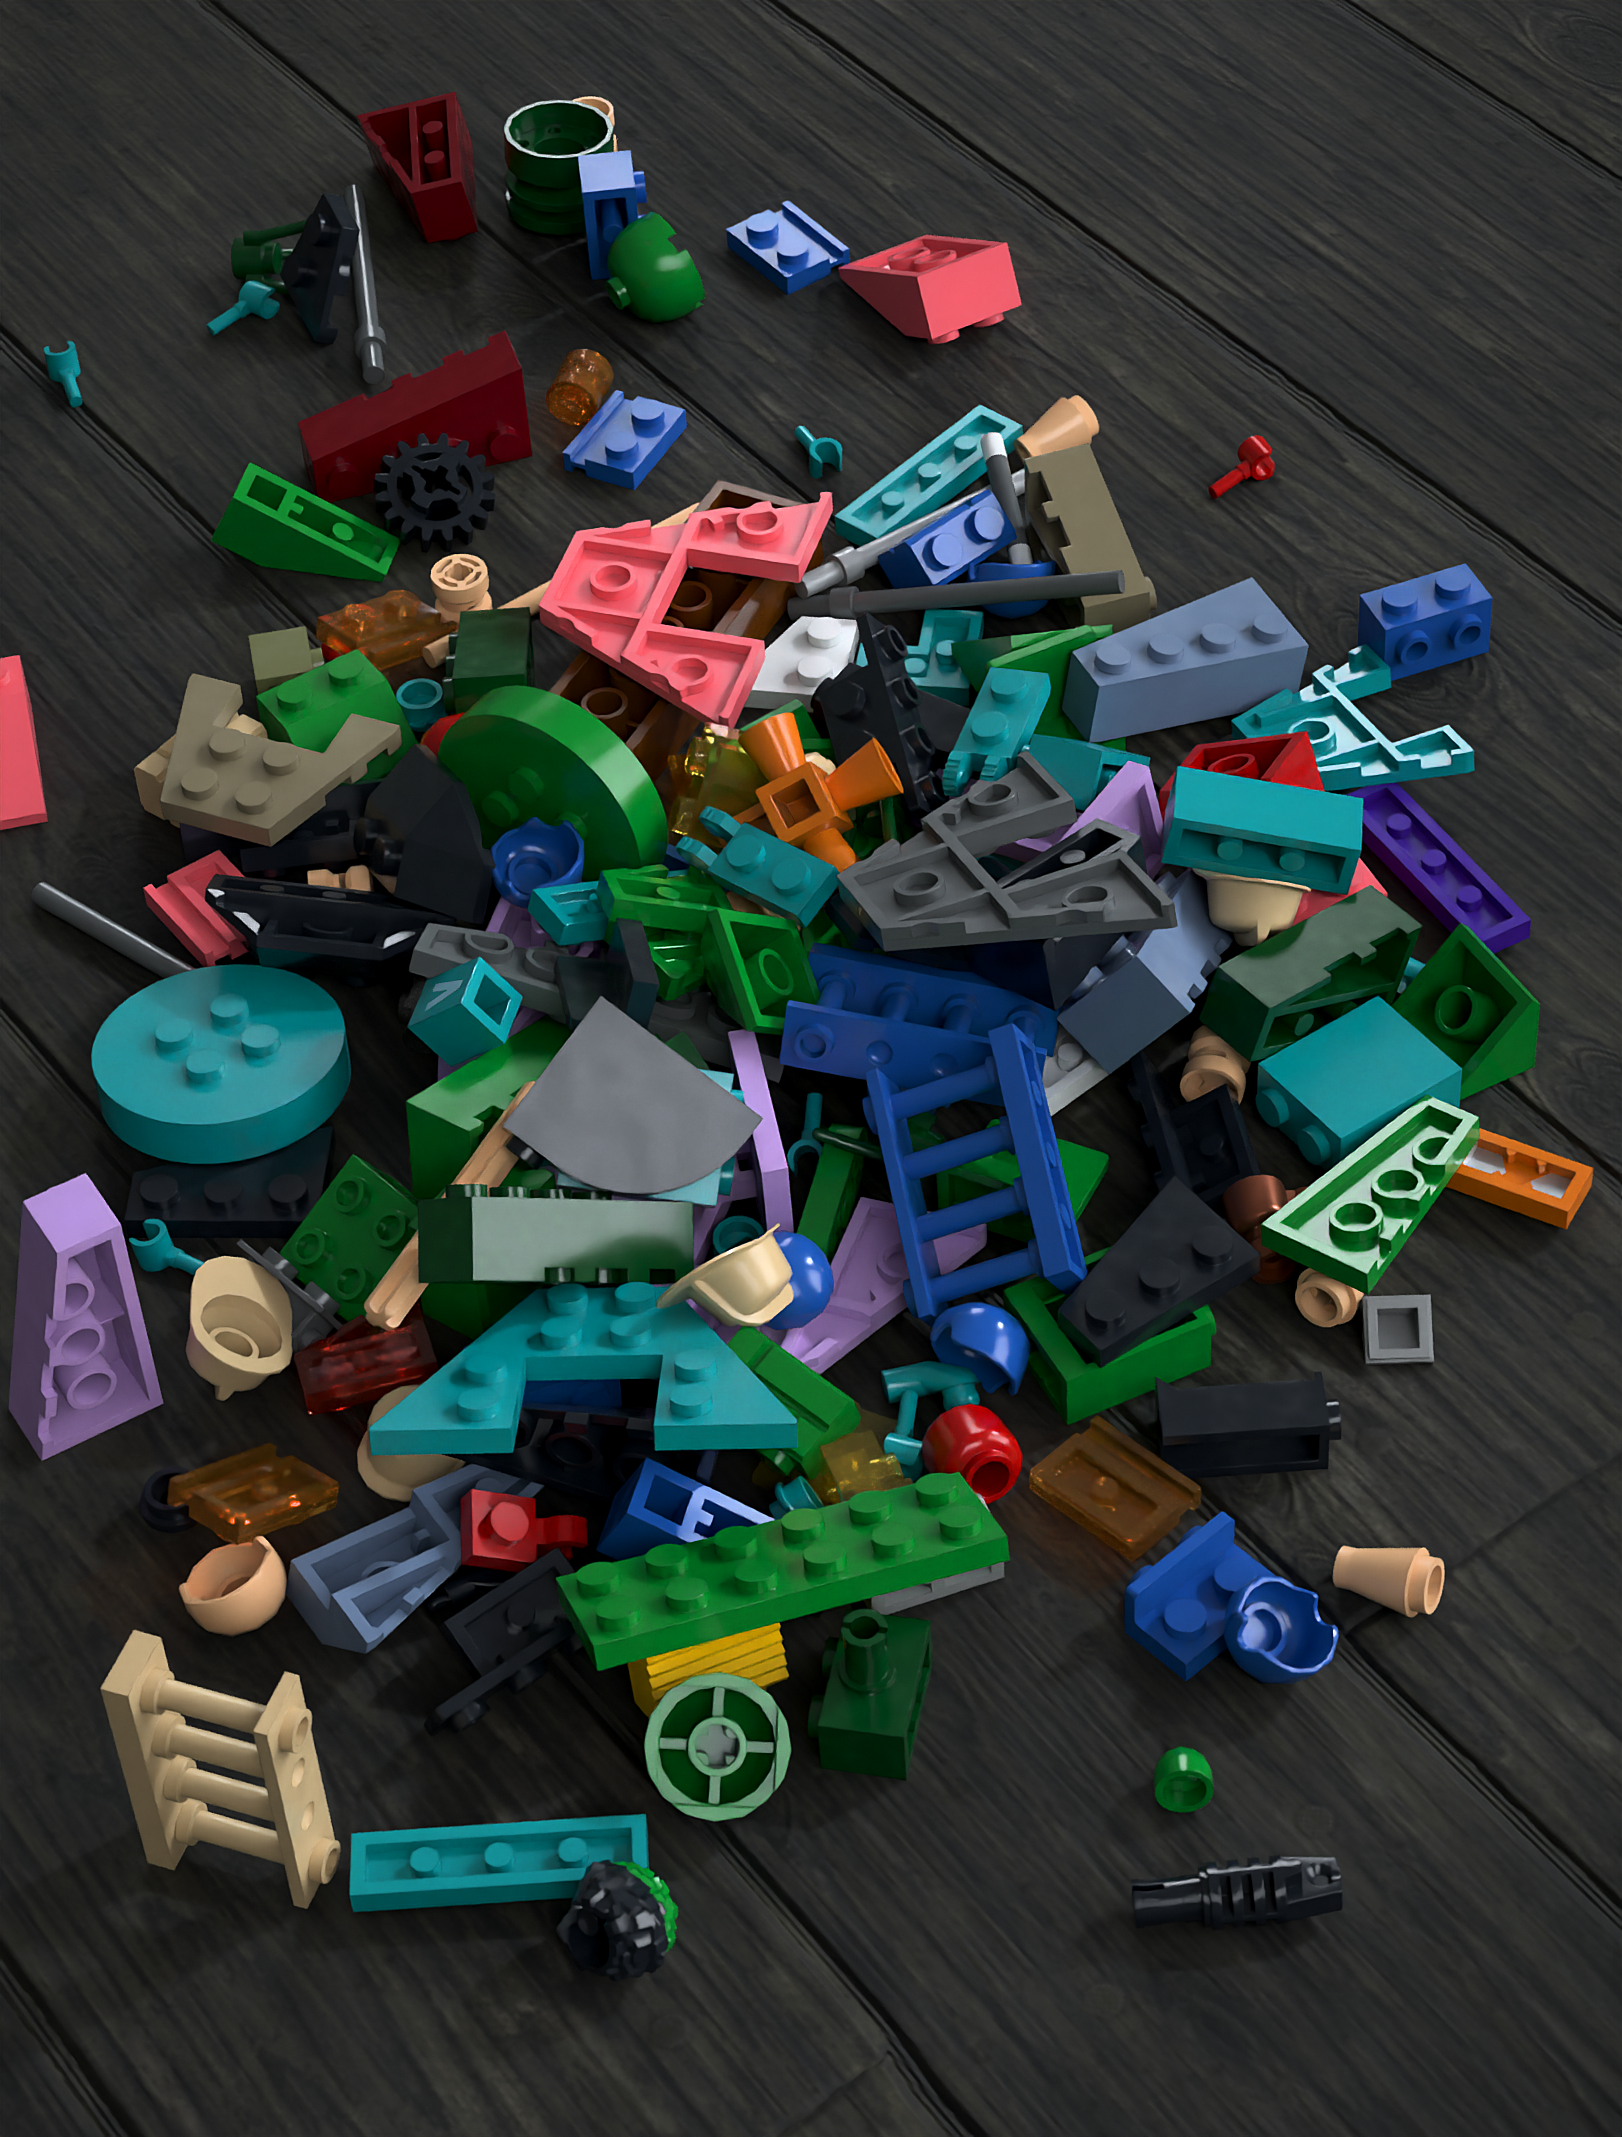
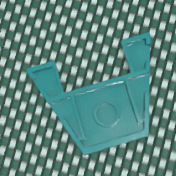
[1231,644,1475,791]

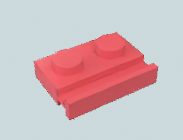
[143,850,248,967]

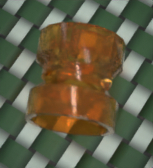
[546,349,614,426]

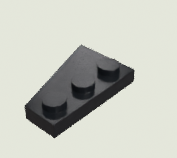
[124,1126,336,1238]
[1058,1176,1261,1369]

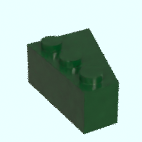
[443,607,535,714]
[1199,885,1422,1062]

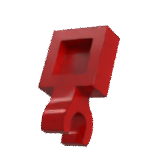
[460,1489,588,1573]

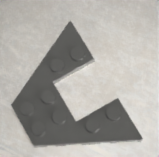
[836,751,1178,951]

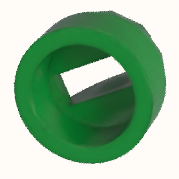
[1153,1746,1214,1813]

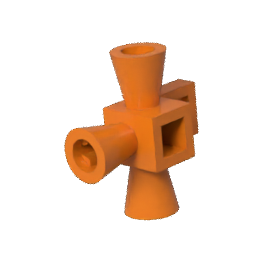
[718,713,904,907]

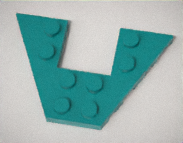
[369,1282,798,1455]

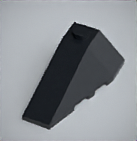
[442,1403,721,1506]

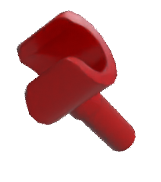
[1208,435,1275,499]

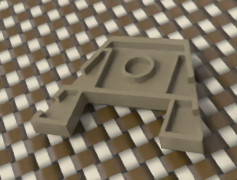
[160,673,402,847]

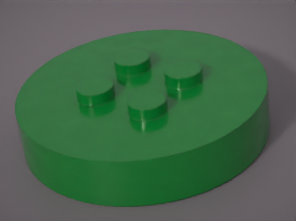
[438,685,668,882]

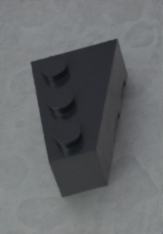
[965,818,1148,1012]

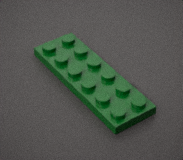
[556,1472,1010,1671]

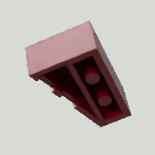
[356,92,478,243]

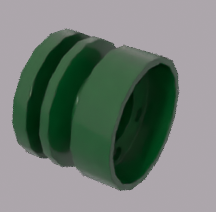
[504,100,614,235]

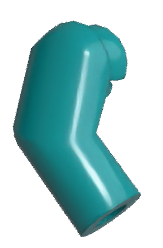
[881,1361,980,1411]

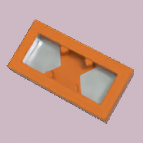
[1445,1128,1594,1229]

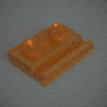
[315,589,457,671]
[1029,1415,1201,1562]
[167,1442,339,1545]

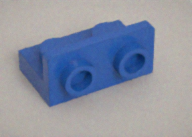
[1124,1512,1275,1681]

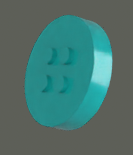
[91,964,351,1164]

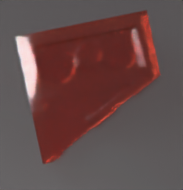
[294,1301,439,1416]

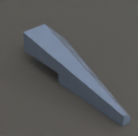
[286,1464,544,1654]

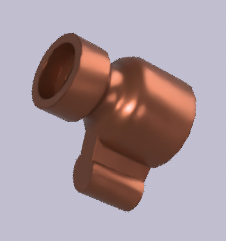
[1221,1175,1307,1285]

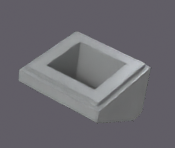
[1360,1295,1434,1365]

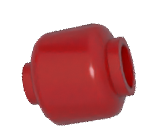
[921,1404,1023,1505]

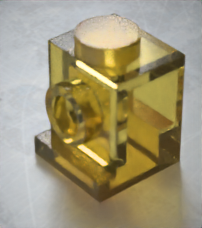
[820,1430,913,1505]

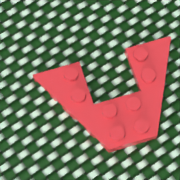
[539,492,833,736]

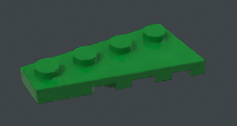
[1261,1094,1480,1295]

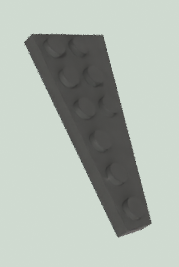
[408,923,785,1083]

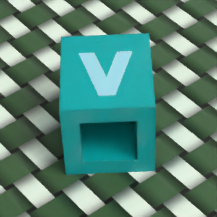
[408,956,523,1067]

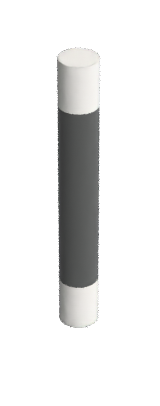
[980,432,1033,565]

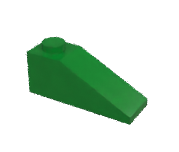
[211,462,400,582]

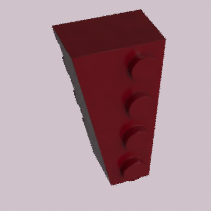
[297,330,532,503]

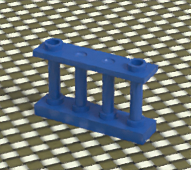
[779,942,1063,1107]
[863,1023,1088,1327]

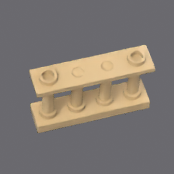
[100,1630,341,1909]

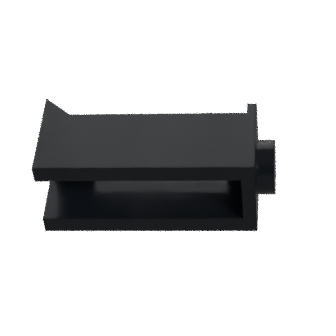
[1155,1372,1341,1480]

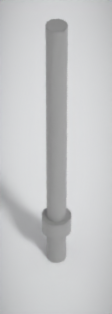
[793,469,1025,599]

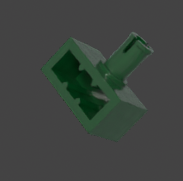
[808,1609,933,1780]

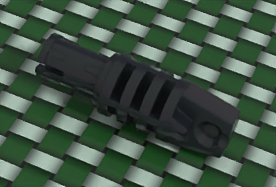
[1131,1855,1343,1931]

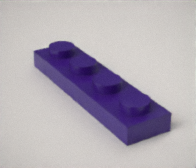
[1347,782,1531,954]

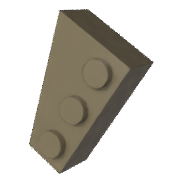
[1024,443,1157,634]

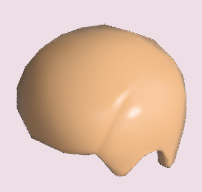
[179,1536,287,1637]

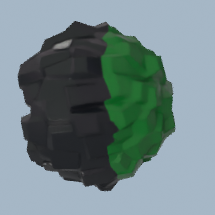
[555,1859,678,1981]

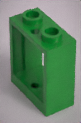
[1003,1245,1216,1426]

